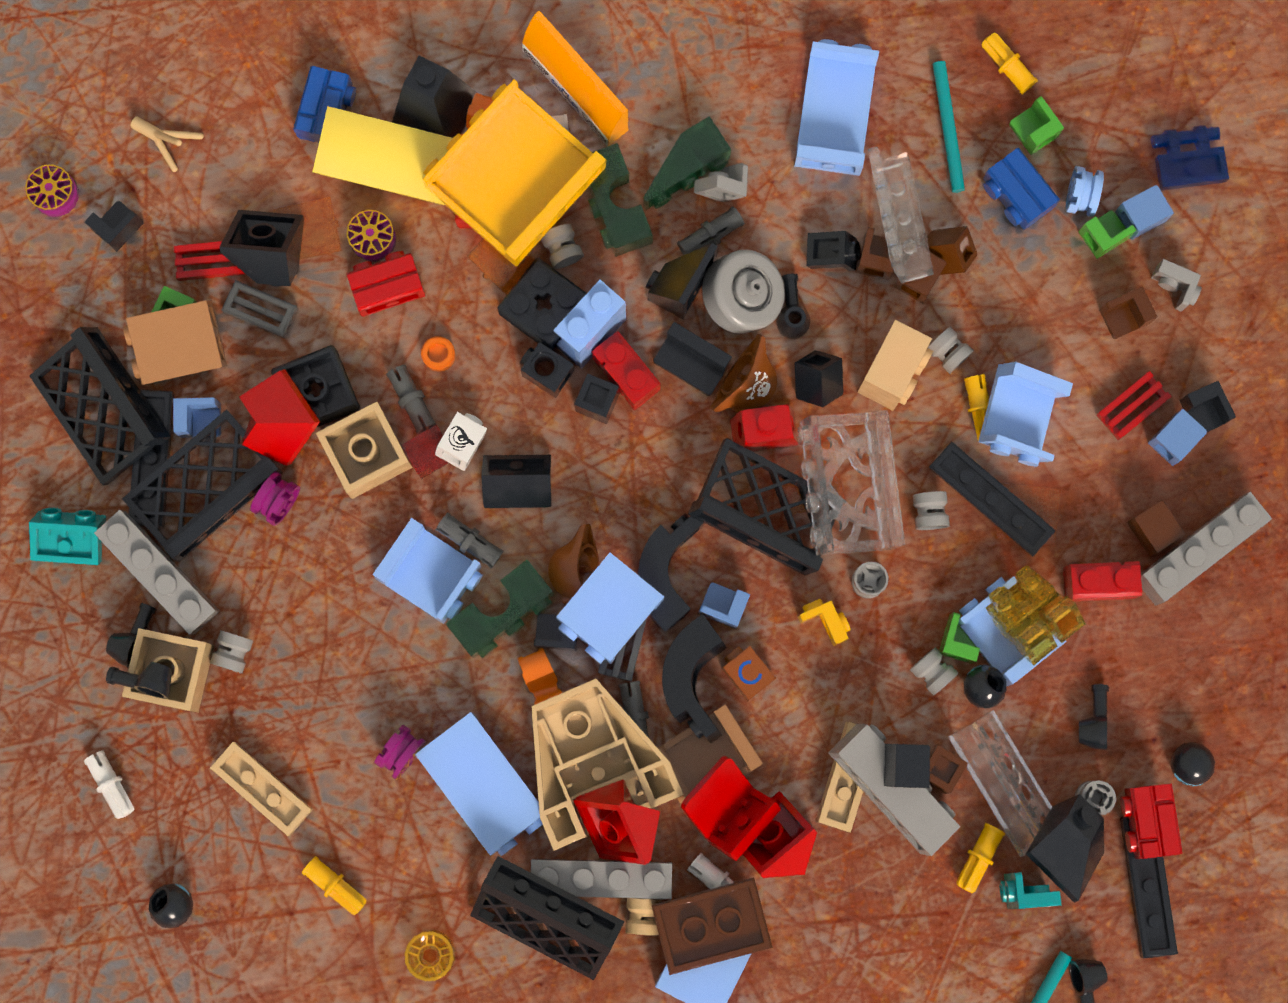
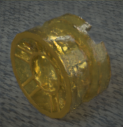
[405,930,456,981]

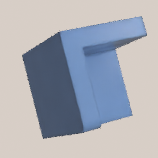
[1115,185,1174,240]
[173,397,221,438]
[1148,409,1207,466]
[698,583,750,629]

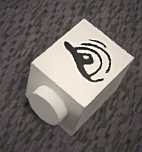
[435,412,487,471]

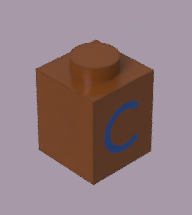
[722,646,776,702]

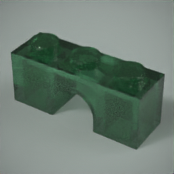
[588,143,653,257]
[446,560,554,659]

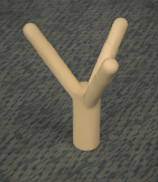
[130,116,204,172]

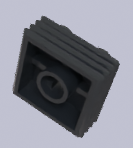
[497,258,587,350]
[271,345,360,428]

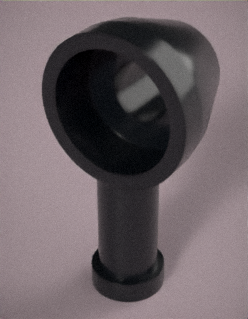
[776,274,810,339]
[106,603,157,668]
[106,662,171,699]
[1079,684,1109,750]
[1069,959,1107,1003]

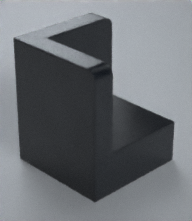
[85,201,144,252]
[794,350,843,407]
[574,373,620,424]
[1179,381,1236,432]
[534,613,577,651]
[884,744,930,788]

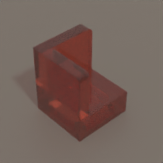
[401,425,449,479]

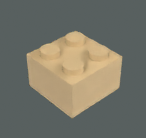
[857,320,933,411]
[316,402,413,499]
[122,628,214,713]

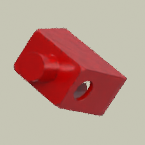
[730,404,799,451]

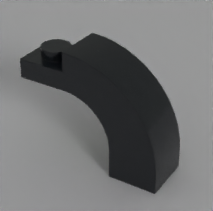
[638,513,705,634]
[662,614,727,743]

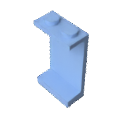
[794,39,879,176]
[415,712,543,856]

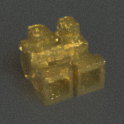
[986,566,1086,666]

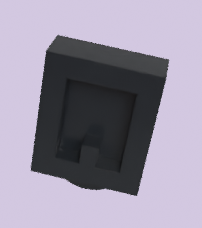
[806,231,861,271]

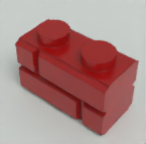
[346,251,426,317]
[592,331,661,410]
[1063,561,1142,602]
[1120,783,1183,859]

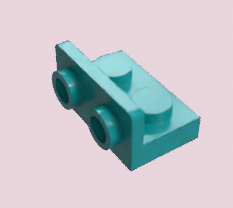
[29,507,106,565]
[999,872,1062,909]

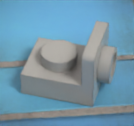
[694,163,748,202]
[1151,259,1202,311]

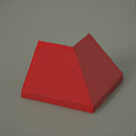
[239,369,320,466]
[573,779,660,865]
[743,791,817,878]

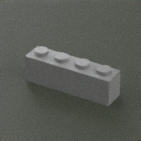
[1141,492,1272,606]
[94,510,220,635]
[828,724,960,856]
[531,859,672,899]

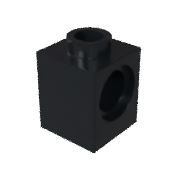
[520,342,575,398]

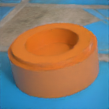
[421,336,456,372]

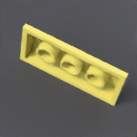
[312,106,452,205]

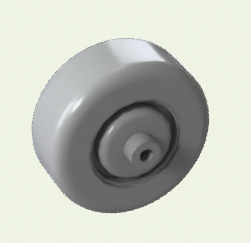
[702,249,785,334]

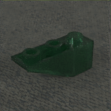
[643,116,731,210]

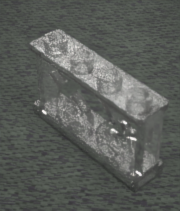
[797,410,905,556]

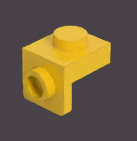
[798,598,851,646]

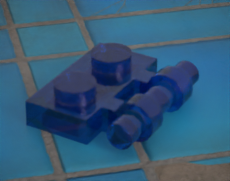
[1151,125,1229,191]

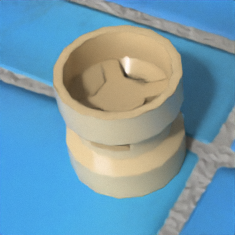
[625,898,661,935]

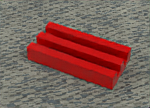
[174,241,245,281]
[1097,371,1172,440]

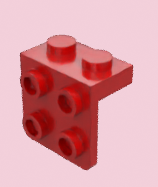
[681,756,781,861]

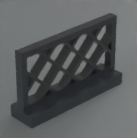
[29,327,171,485]
[122,409,283,562]
[688,438,843,575]
[470,856,625,980]

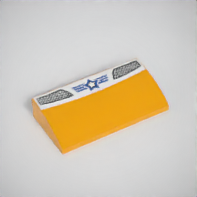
[522,11,628,147]

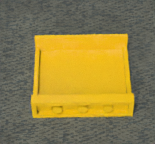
[423,79,606,267]

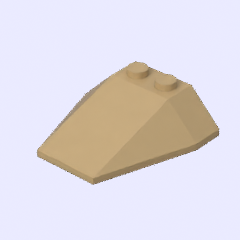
[531,679,684,851]

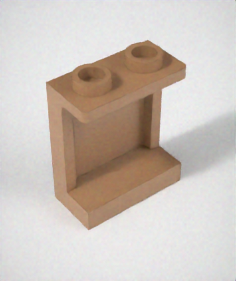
[123,300,227,385]
[658,704,763,804]

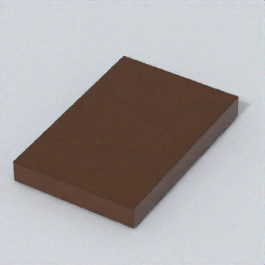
[652,877,773,975]

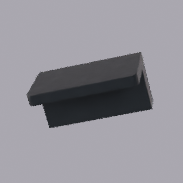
[654,322,732,396]
[481,454,552,508]

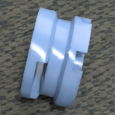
[1065,166,1104,217]

